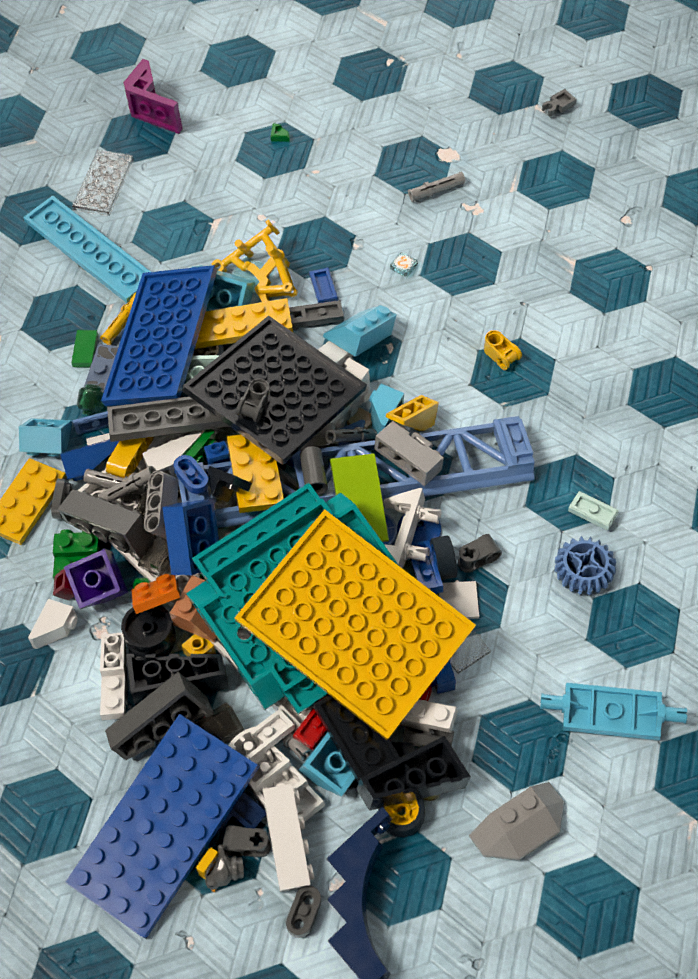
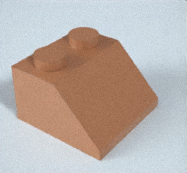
[170,575,217,642]

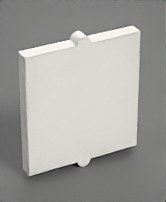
[439,580,479,619]

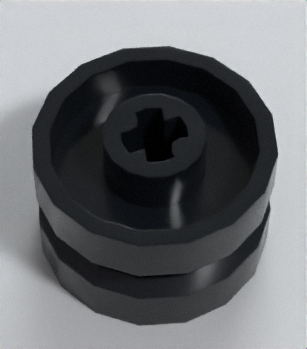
[121,605,176,656]

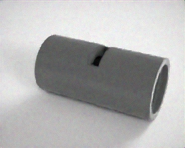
[300,446,328,495]

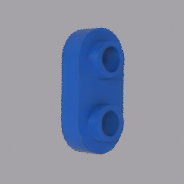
[173,455,209,494]

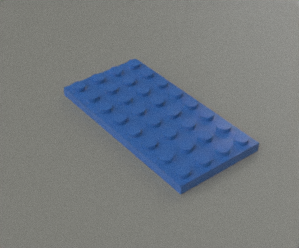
[101,265,218,406]
[66,714,260,939]

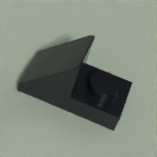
[208,466,252,502]

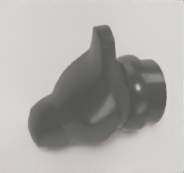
[205,845,244,892]

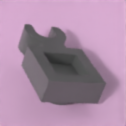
[542,89,577,117]

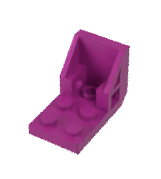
[123,59,183,134]

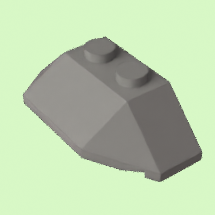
[469,782,564,860]

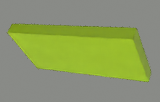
[330,453,389,542]

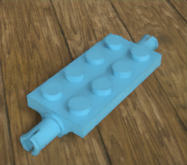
[540,683,687,740]

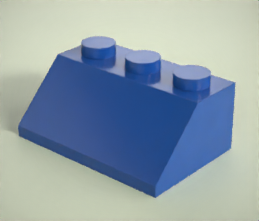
[162,499,219,575]

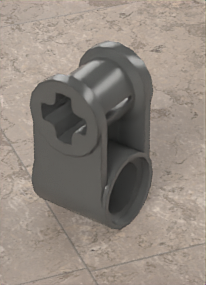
[236,378,269,422]
[458,534,502,573]
[222,826,271,857]

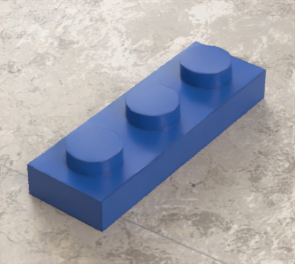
[410,540,444,594]

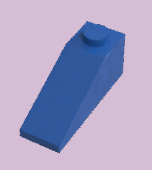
[60,439,119,482]

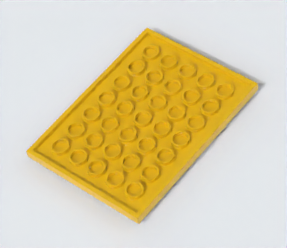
[234,509,476,740]

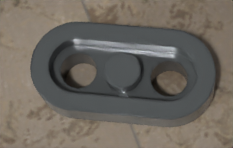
[51,479,72,519]
[286,886,321,938]

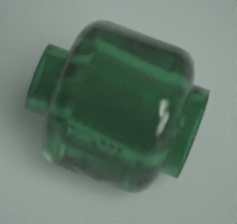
[76,384,104,416]

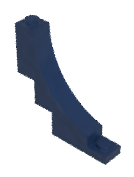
[327,807,393,979]

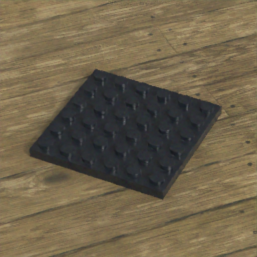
[183,316,367,465]

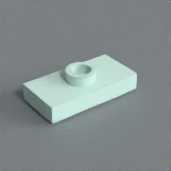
[568,491,619,531]

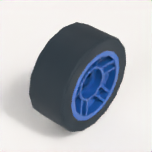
[430,535,457,580]

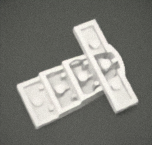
[228,709,325,822]

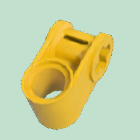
[484,330,522,370]

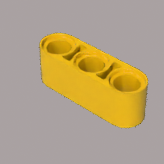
[106,436,154,478]

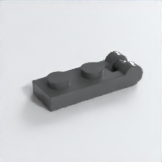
[289,300,344,331]

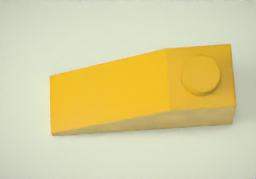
[386,395,439,431]

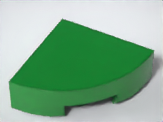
[271,123,290,142]

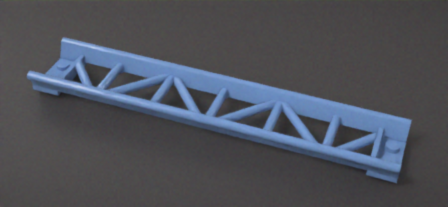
[176,416,535,528]

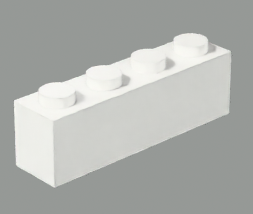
[262,784,314,892]

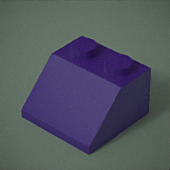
[64,549,128,609]

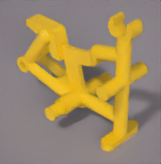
[211,219,298,302]

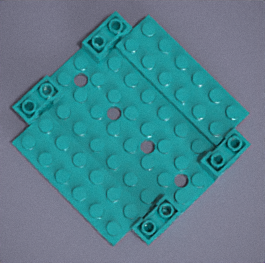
[186,483,399,715]

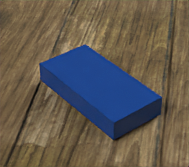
[309,267,338,303]

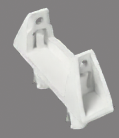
[384,488,441,569]

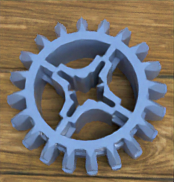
[554,536,616,595]

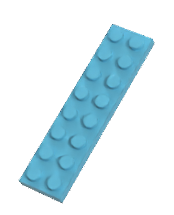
[23,195,151,303]

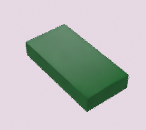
[71,330,98,367]

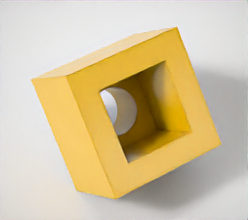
[181,634,216,656]

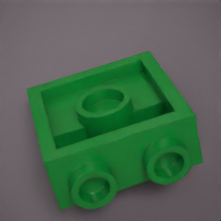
[53,529,101,579]

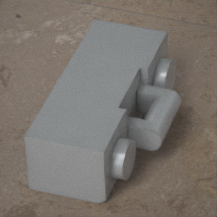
[374,421,444,486]

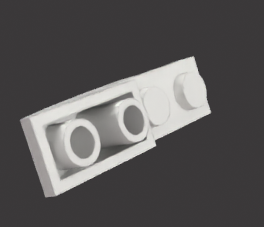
[100,633,128,721]
[400,700,458,733]

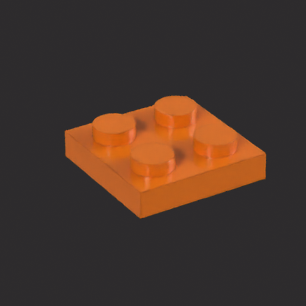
[132,574,180,614]

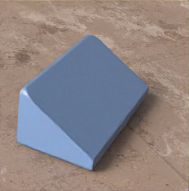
[73,411,109,435]

